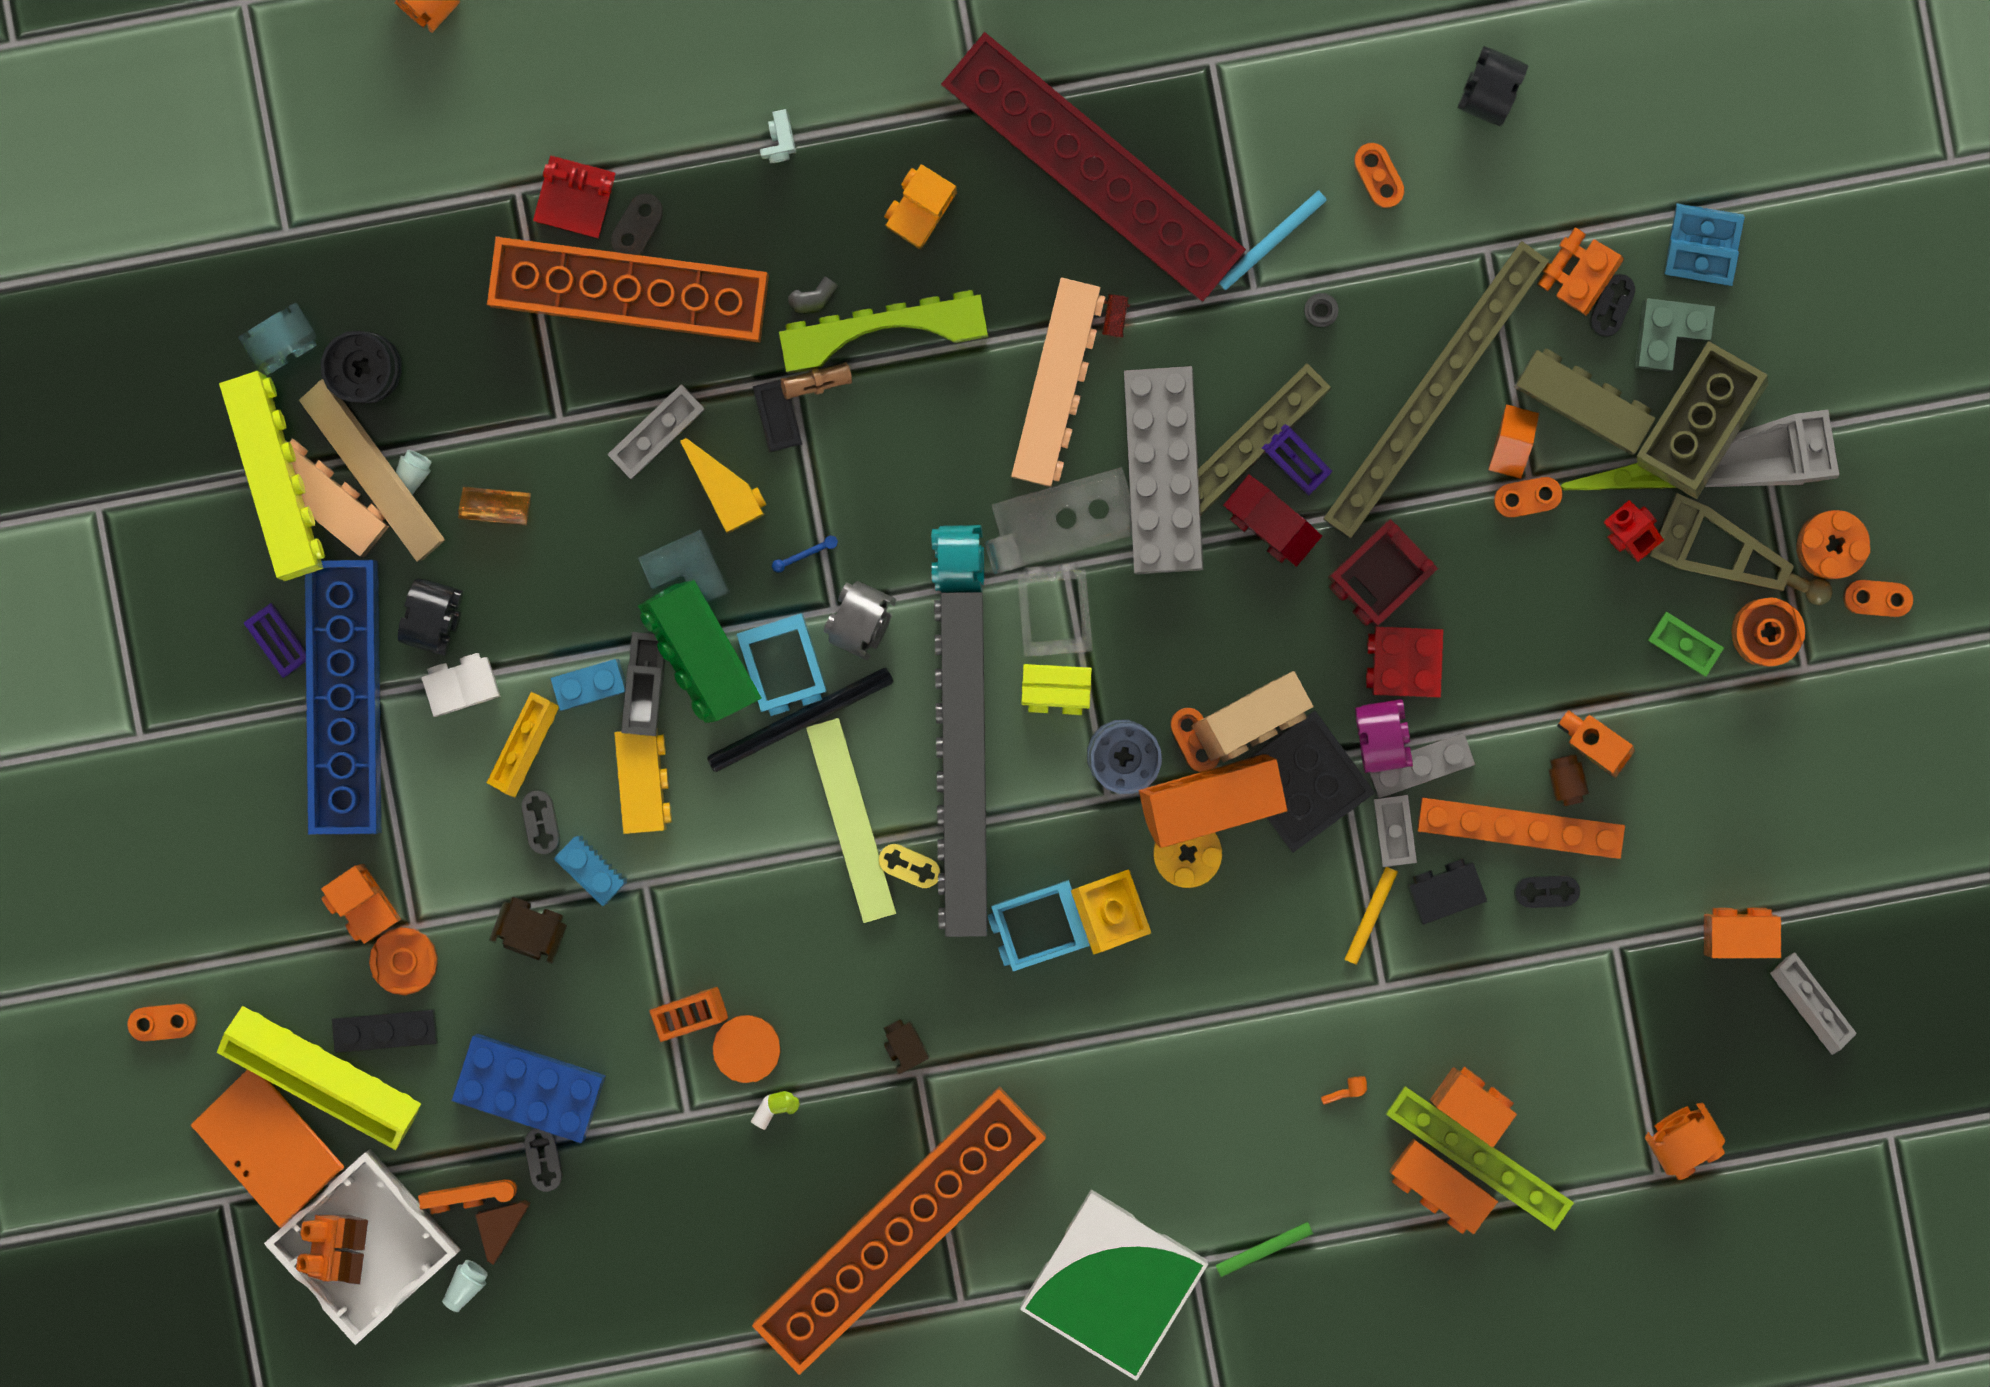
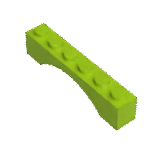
[779,290,988,374]

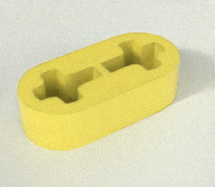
[879,844,941,888]

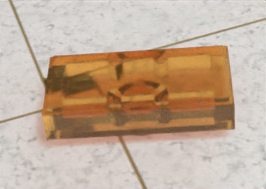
[458,487,531,525]

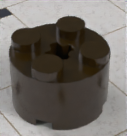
[489,897,567,964]

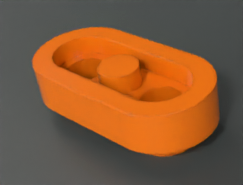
[1354,143,1404,208]
[1494,477,1562,518]
[1843,580,1913,617]
[1170,708,1220,772]
[127,1004,197,1041]

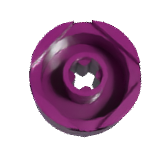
[1355,699,1413,773]

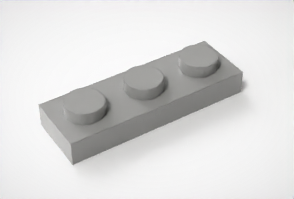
[607,384,705,480]
[1369,733,1475,799]
[1770,952,1857,1055]

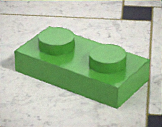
[1647,612,1724,677]

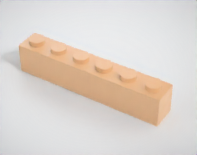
[1011,277,1105,487]

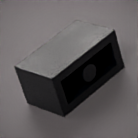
[1407,858,1487,925]

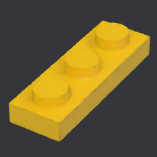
[486,692,559,798]

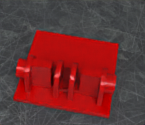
[533,155,616,239]

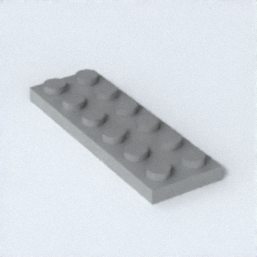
[1124,366,1203,574]

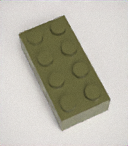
[1637,341,1768,499]

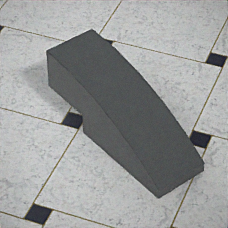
[621,632,665,736]

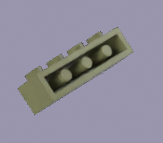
[1514,348,1656,455]

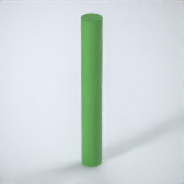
[1216,1222,1313,1277]

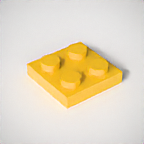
[1071,869,1151,955]

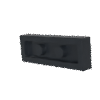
[332,1009,438,1053]

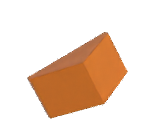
[1488,404,1539,479]

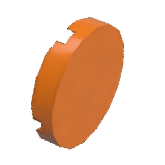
[369,927,438,995]
[713,1015,781,1083]

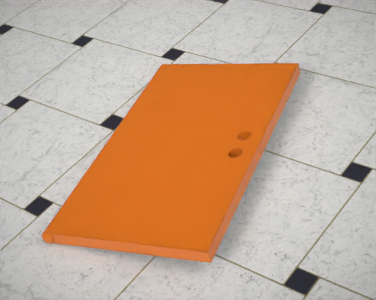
[191,1070,344,1228]

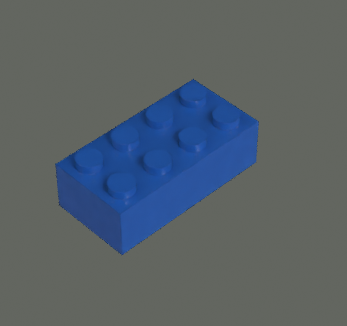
[452,1034,606,1143]

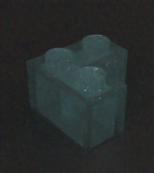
[638,530,730,603]

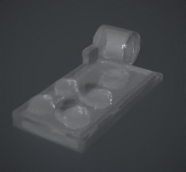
[984,467,1132,575]

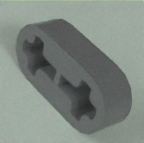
[522,790,560,854]
[525,1128,563,1192]

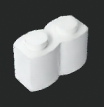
[421,653,501,717]

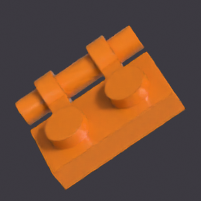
[1537,228,1624,316]

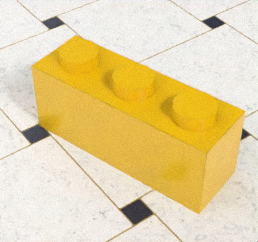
[614,728,672,834]

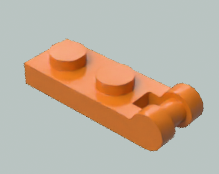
[418,1179,517,1214]

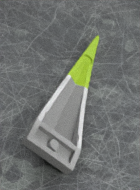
[1561,410,1839,490]

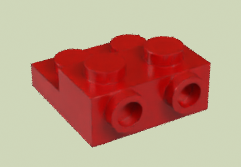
[1366,627,1443,697]

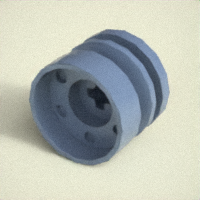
[1087,720,1162,794]

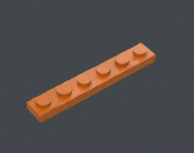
[1417,798,1625,859]

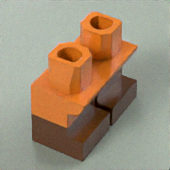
[296,1215,368,1284]

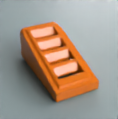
[649,987,728,1042]

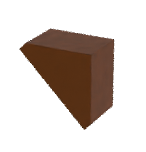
[475,1200,531,1265]

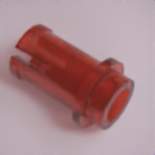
[1102,294,1131,338]

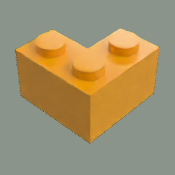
[884,164,957,250]

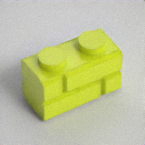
[1021,664,1092,715]

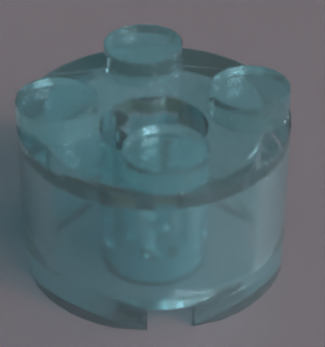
[238,302,317,375]

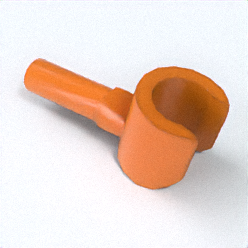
[1321,1076,1367,1105]

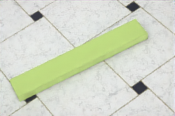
[806,718,896,923]

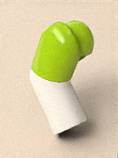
[751,1091,800,1130]

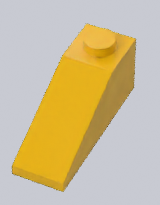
[680,438,767,533]

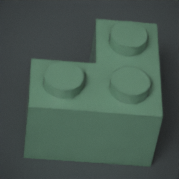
[1634,298,1715,373]

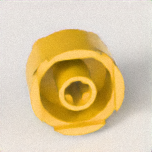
[1153,833,1222,888]

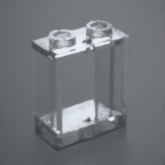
[1017,563,1092,657]

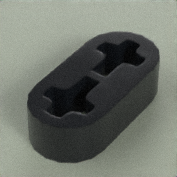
[1590,274,1635,337]
[1514,875,1580,908]

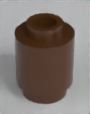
[1548,754,1589,806]

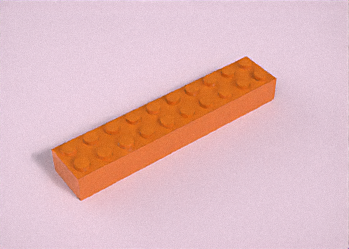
[752,1086,1046,1375]

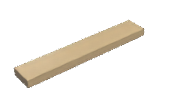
[299,379,445,562]

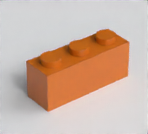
[1389,1138,1498,1234]

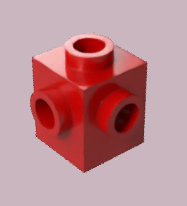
[1604,500,1664,562]

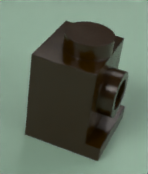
[883,1019,930,1075]

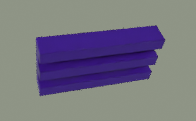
[1262,424,1333,496]
[244,603,306,678]

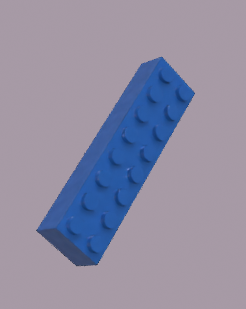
[305,560,382,835]

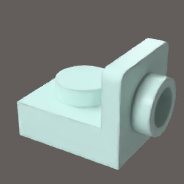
[760,109,796,163]

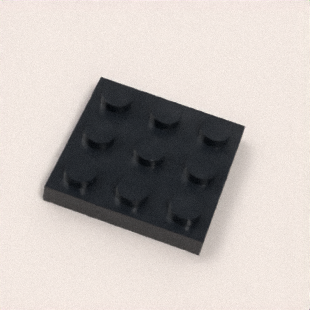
[1250,710,1375,853]

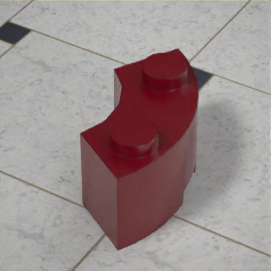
[1223,474,1322,567]

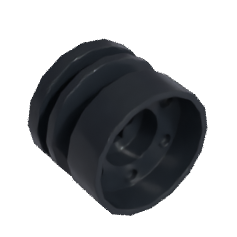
[320,331,402,403]

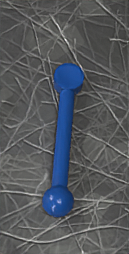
[772,535,838,573]

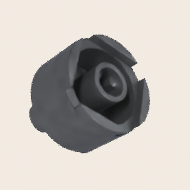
[824,581,896,660]

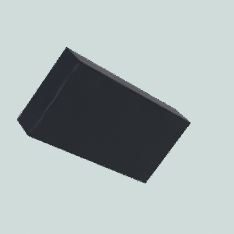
[753,379,803,453]

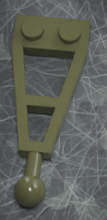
[1649,493,1833,605]

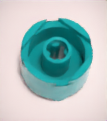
[931,525,984,593]

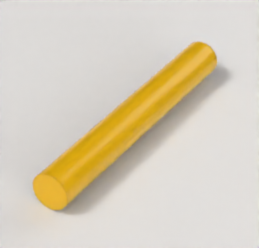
[1345,867,1398,965]

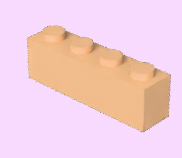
[285,438,390,558]

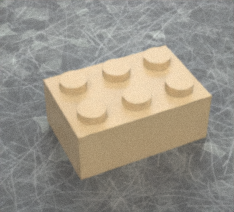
[1191,671,1314,763]

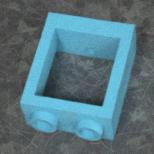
[737,613,827,716]
[987,880,1090,971]

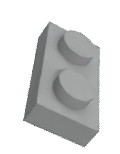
[1373,795,1417,867]

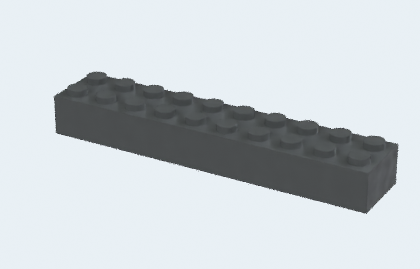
[934,592,988,937]

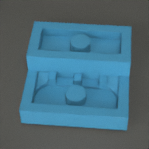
[1665,203,1745,286]

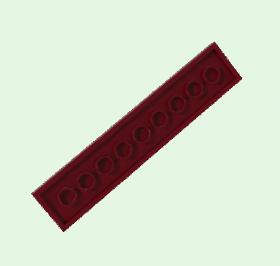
[941,32,1246,303]

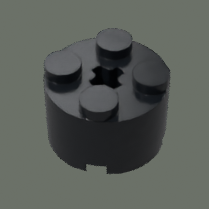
[1457,46,1528,127]
[398,578,463,656]

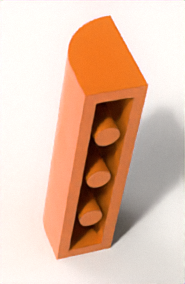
[1139,754,1287,848]

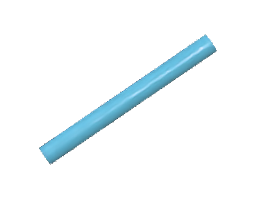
[1219,190,1327,291]

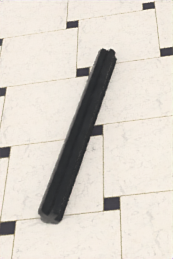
[707,668,894,772]

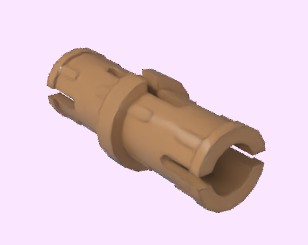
[781,362,852,400]

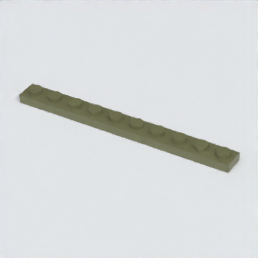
[1323,241,1549,539]

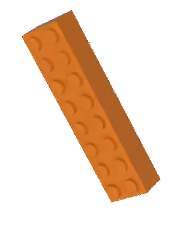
[487,237,769,343]

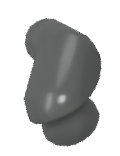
[788,276,838,314]

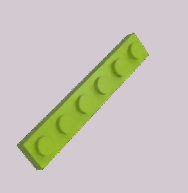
[1385,1086,1574,1231]

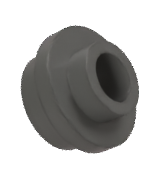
[1304,293,1339,327]

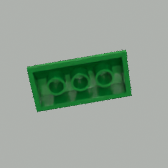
[638,580,762,723]

